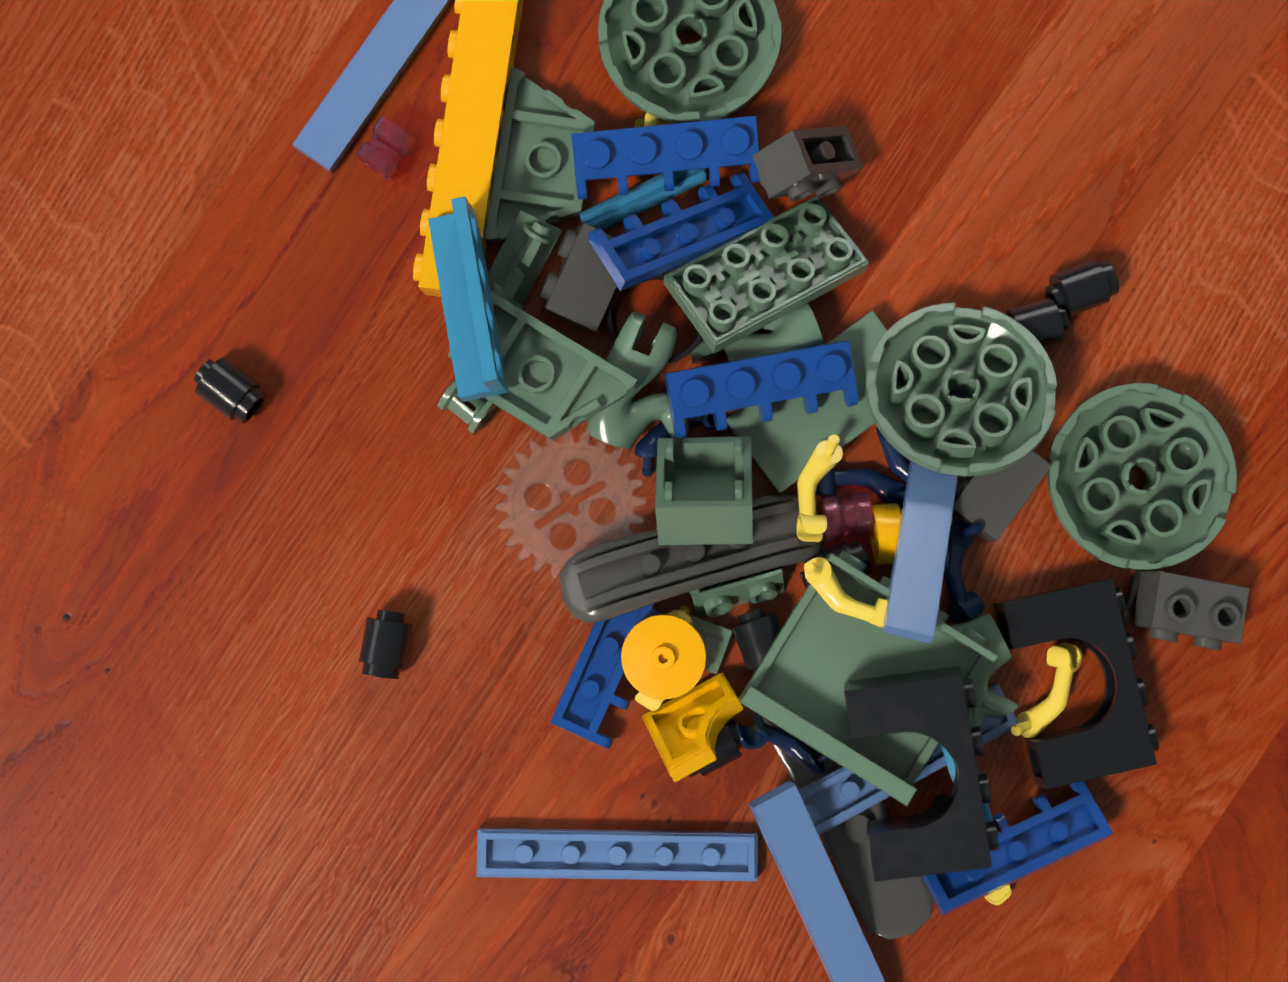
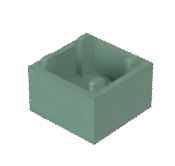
[655,436,753,546]

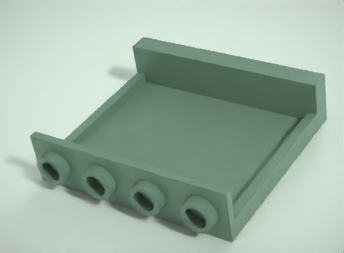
[738,551,998,806]

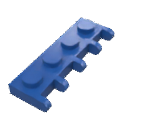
[571,116,760,200]
[588,172,774,291]
[664,341,858,438]
[550,603,662,749]
[922,781,1113,916]

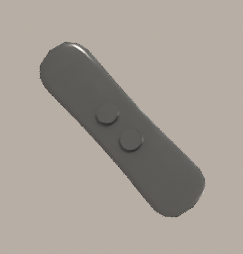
[560,492,824,622]
[763,717,934,940]

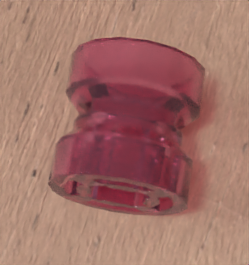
[355,117,418,182]
[820,492,873,542]

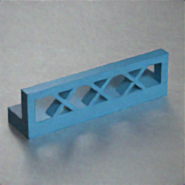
[428,196,508,402]

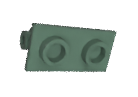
[488,210,562,305]
[689,568,784,617]

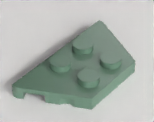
[484,68,595,244]
[484,292,640,441]

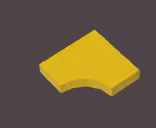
[642,672,743,783]

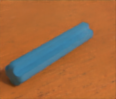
[580,169,707,231]

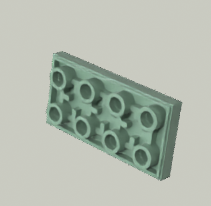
[663,195,869,353]
[726,311,887,494]

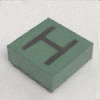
[689,615,733,674]

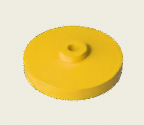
[621,614,706,699]

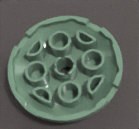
[598,0,782,123]
[866,303,1057,477]
[1047,383,1237,570]

